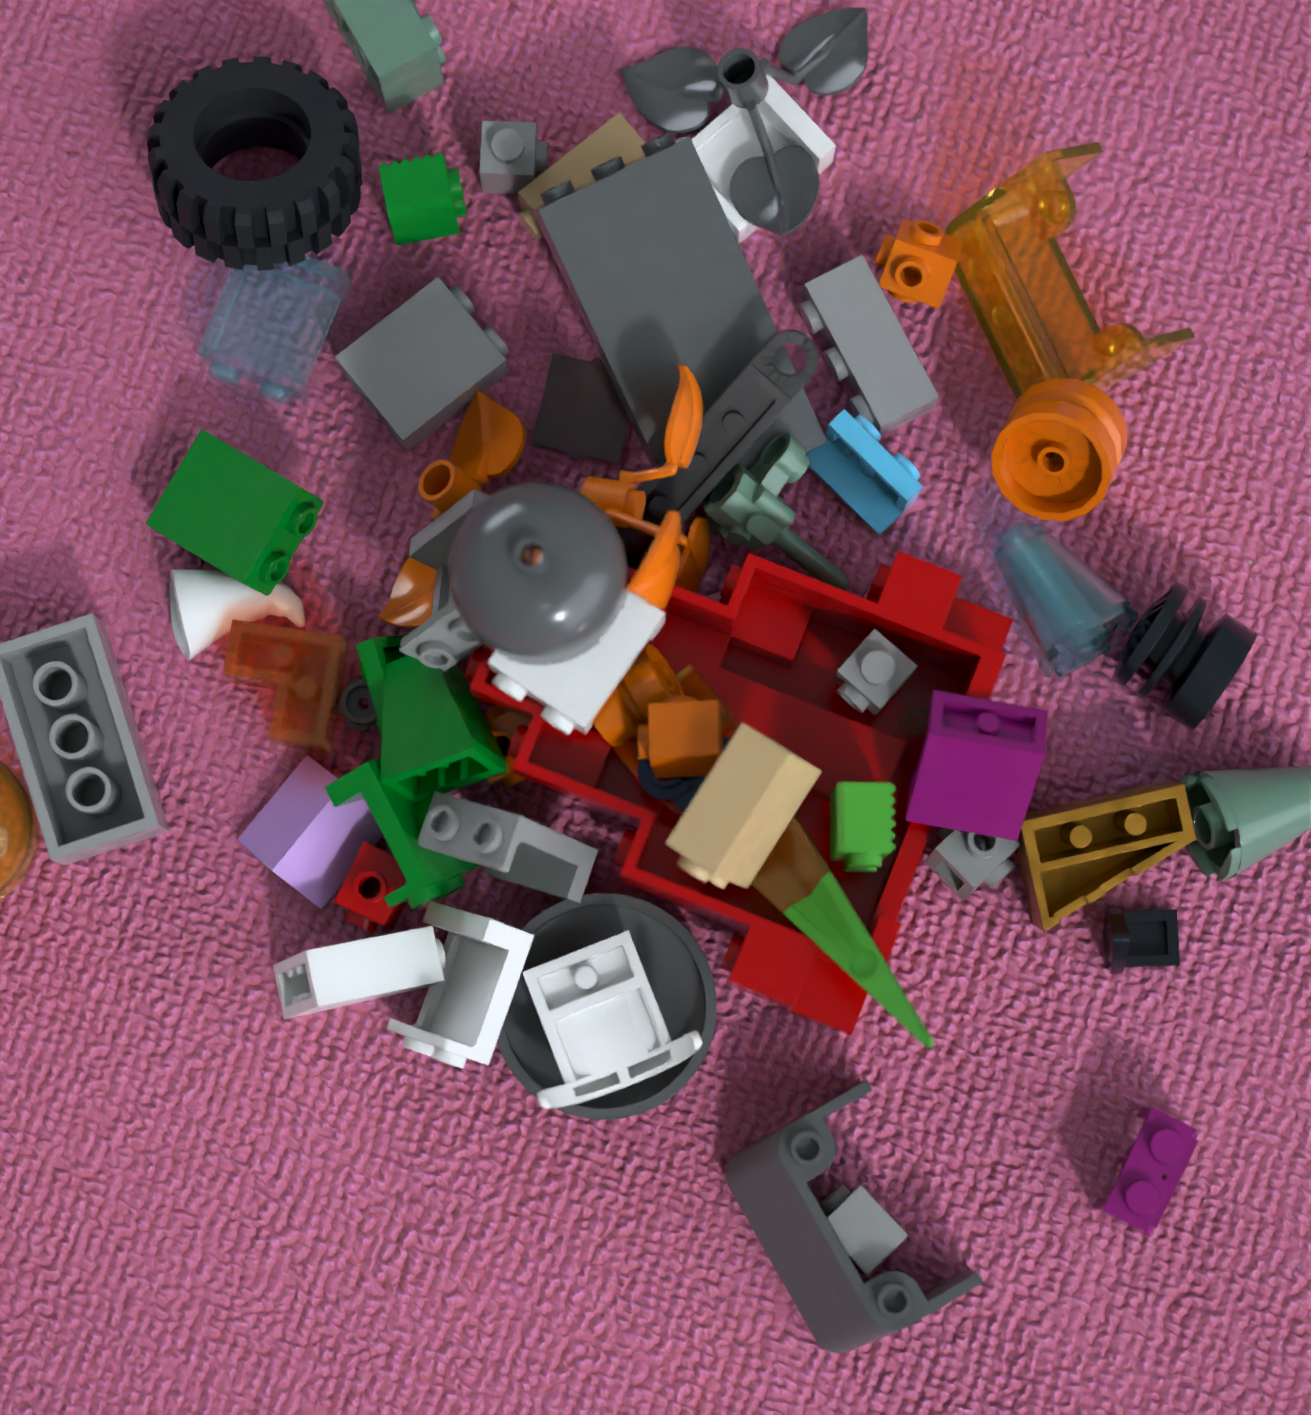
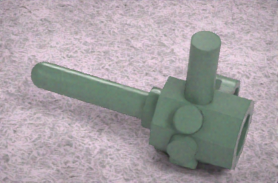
[690,433,849,591]

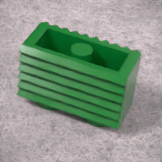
[379,152,467,246]

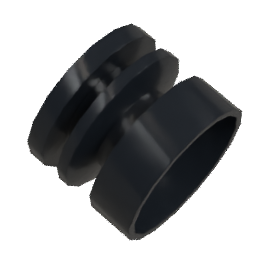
[1112,582,1257,731]

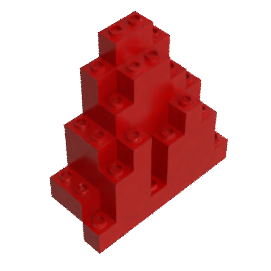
[465,551,1013,1035]

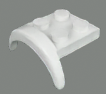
[522,930,702,1108]

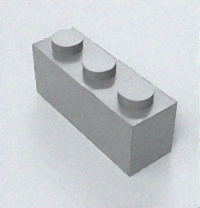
[798,255,939,436]

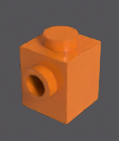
[638,695,723,778]

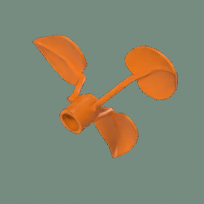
[581,364,711,609]
[378,391,543,629]

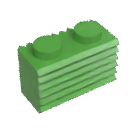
[830,782,896,872]

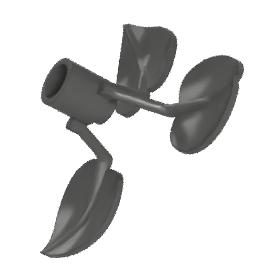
[623,7,869,236]

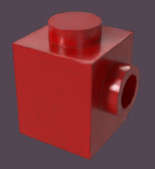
[334,841,407,934]

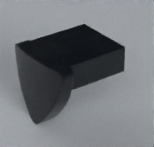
[1103,906,1180,974]

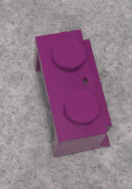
[1093,1107,1198,1236]

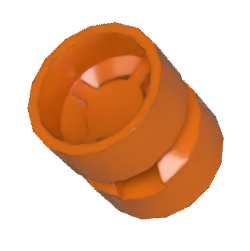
[592,643,684,747]

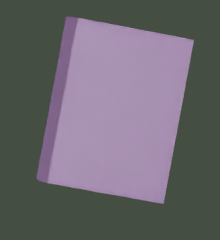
[237,755,383,910]

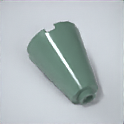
[1178,765,1311,882]

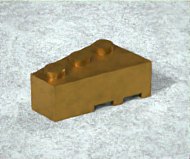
[1016,780,1196,932]

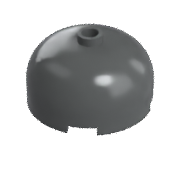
[448,482,629,665]

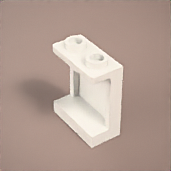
[691,75,836,244]
[488,591,665,735]
[387,901,534,1068]

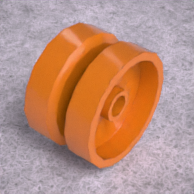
[991,378,1127,521]

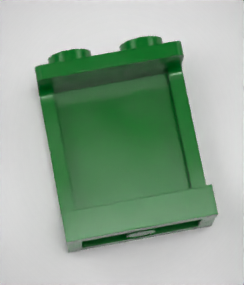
[146,429,323,596]
[324,758,480,909]

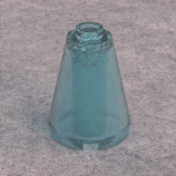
[995,522,1138,678]

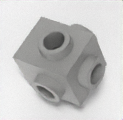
[924,827,1021,901]

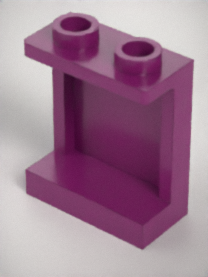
[905,690,1048,841]

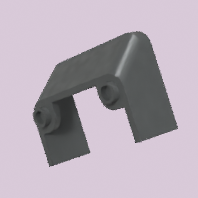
[726,1080,984,1353]

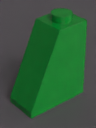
[380,655,506,803]

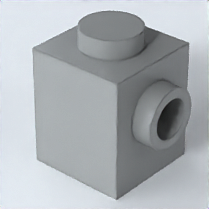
[479,120,548,194]
[833,629,918,716]
[820,1183,908,1275]

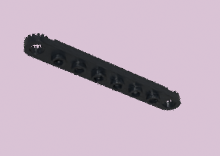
[615,329,818,570]

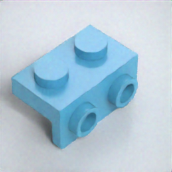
[806,409,923,535]

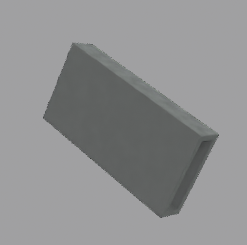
[532,132,827,505]

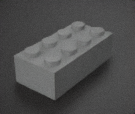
[0,613,170,866]

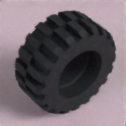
[147,56,362,271]

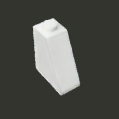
[273,926,446,1020]

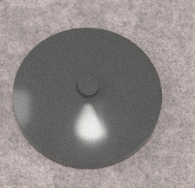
[497,893,717,1120]

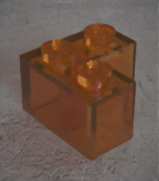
[223,619,350,754]

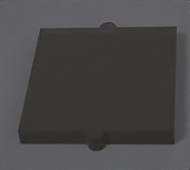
[532,353,630,465]

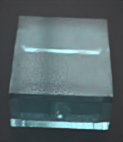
[197,256,354,405]

